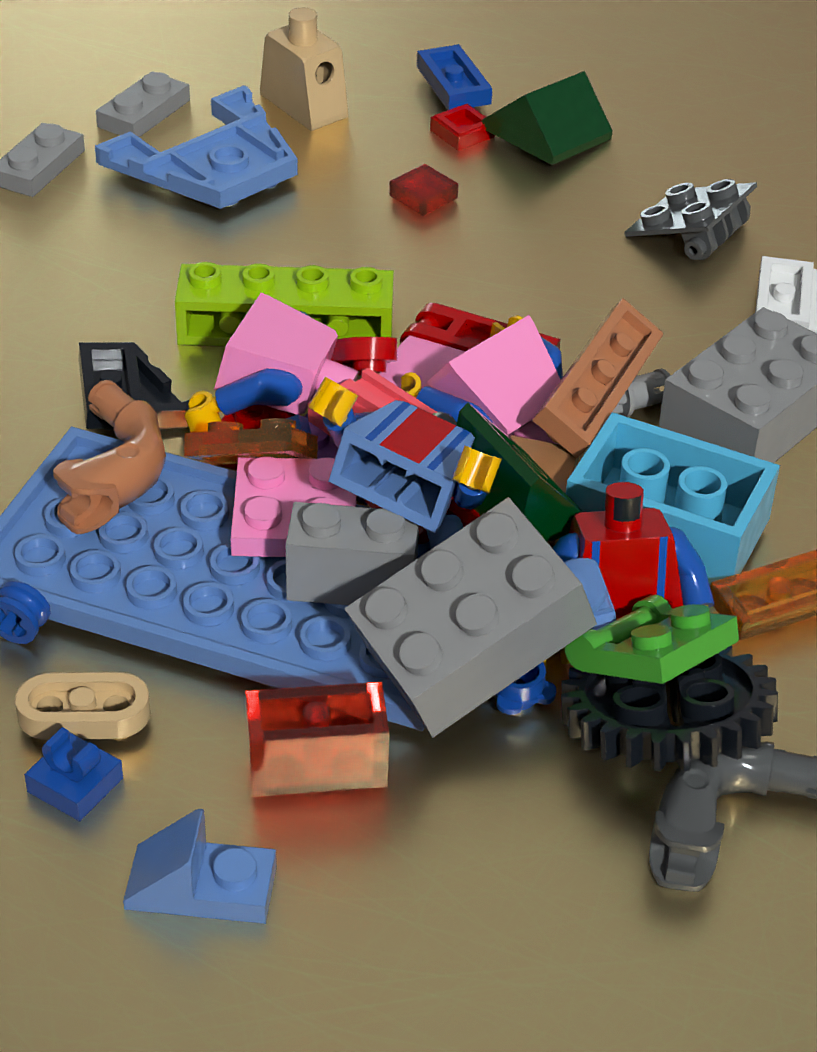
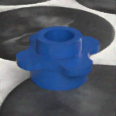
[495,662,557,715]

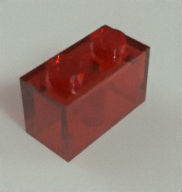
[246,682,389,797]

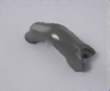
[649,741,817,892]

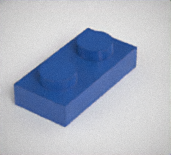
[417,44,492,110]

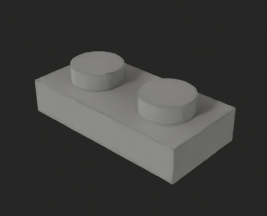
[96,71,190,137]
[0,123,85,197]

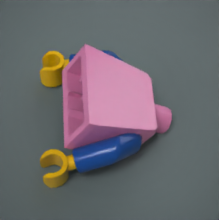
[184,293,359,436]
[401,315,563,444]

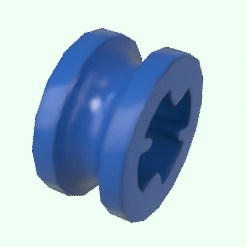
[0,581,51,644]

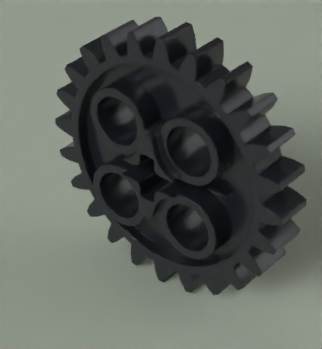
[561,646,778,771]

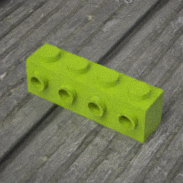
[175,262,394,346]

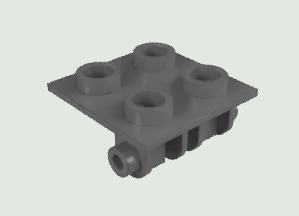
[624,179,758,260]

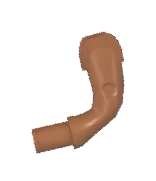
[53,380,166,535]

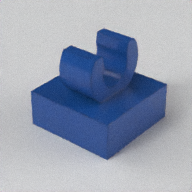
[24,727,123,822]

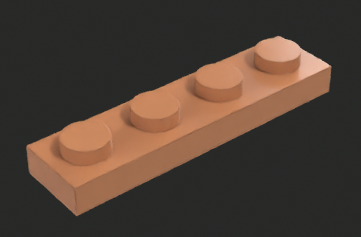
[532,298,664,458]

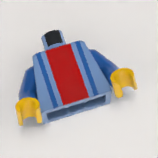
[308,377,502,533]

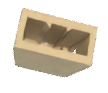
[260,7,348,131]

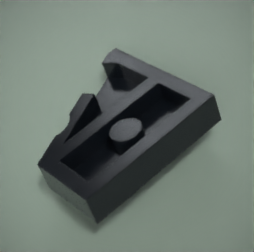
[78,342,190,430]

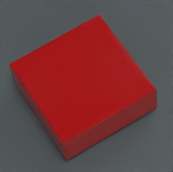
[430,104,495,151]

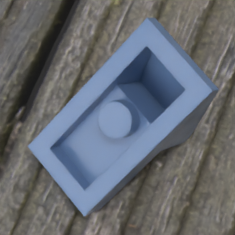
[123,809,277,924]

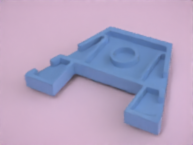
[95,85,298,209]

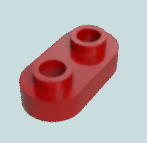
[331,337,397,376]

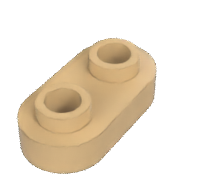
[15,672,151,740]

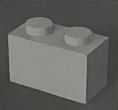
[286,502,419,605]

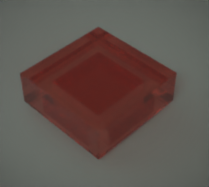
[389,164,459,216]

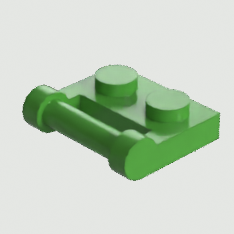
[565,594,739,684]

